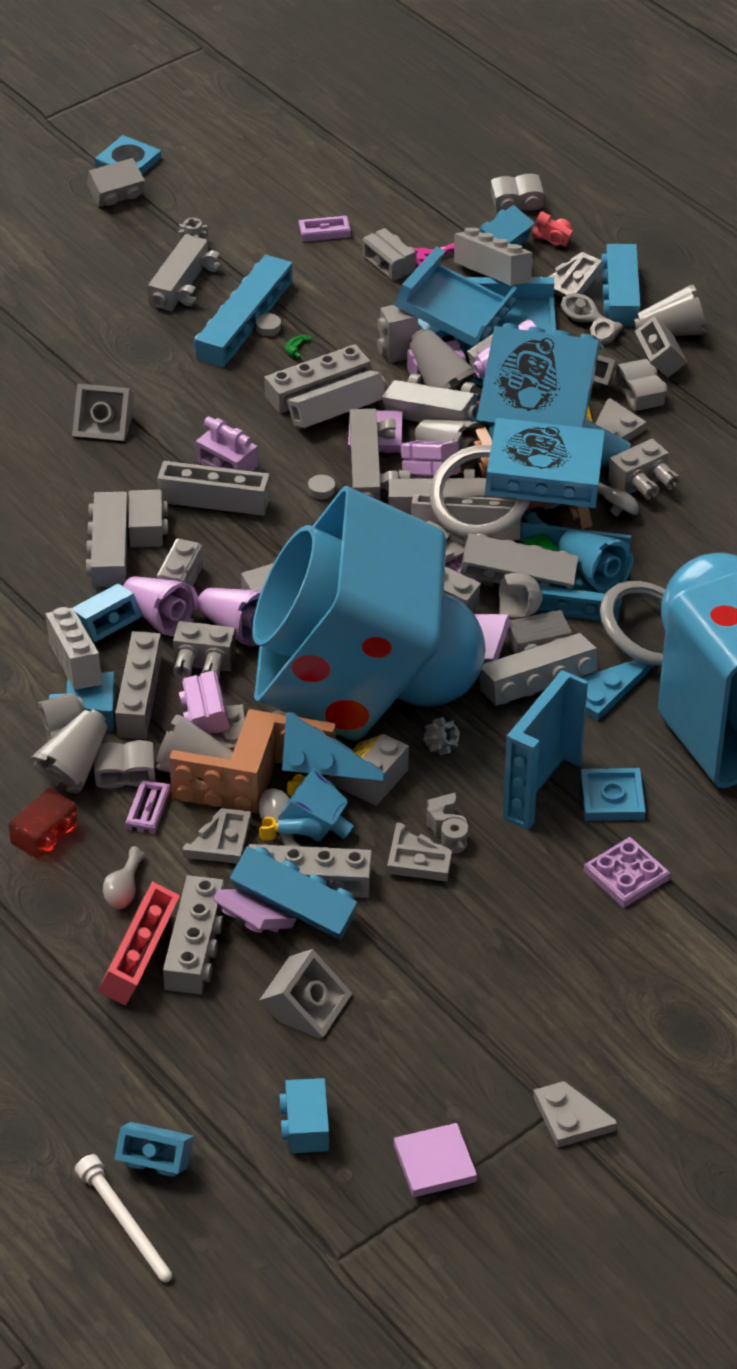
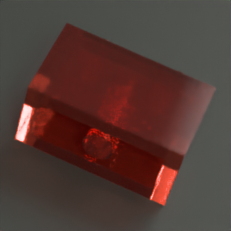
[8,788,78,860]

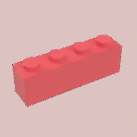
[97,881,180,1006]

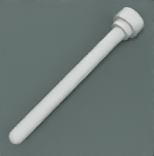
[75,1154,172,1283]

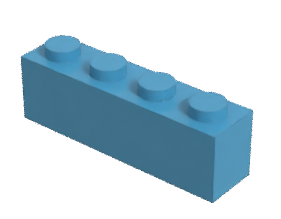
[601,244,640,326]
[230,846,358,940]

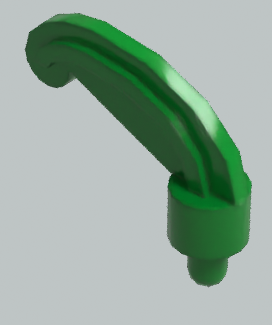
[285,335,311,358]

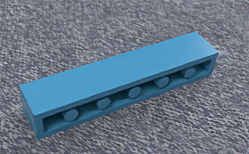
[194,254,293,368]

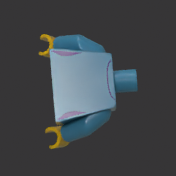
[259,768,354,841]

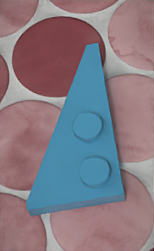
[581,660,654,721]
[282,712,386,781]

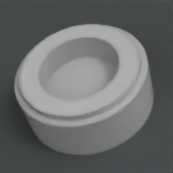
[256,314,281,337]
[590,318,617,345]
[308,475,335,500]

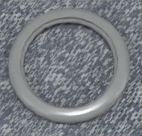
[430,445,530,537]
[600,581,665,667]

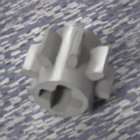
[178,218,208,241]
[423,717,460,755]

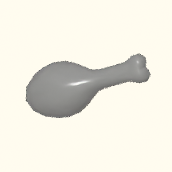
[561,293,623,336]
[597,481,639,516]
[258,788,301,847]
[103,846,145,910]

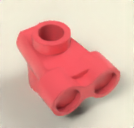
[531,211,573,247]

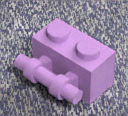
[196,416,258,471]

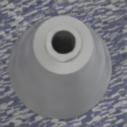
[634,284,707,336]
[409,329,476,390]
[415,419,485,474]
[31,709,108,794]
[155,715,233,773]

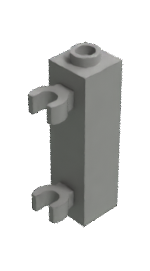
[148,234,220,311]
[287,370,387,428]
[382,373,479,422]
[350,408,399,501]
[388,469,492,515]

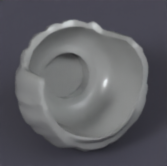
[499,573,543,619]

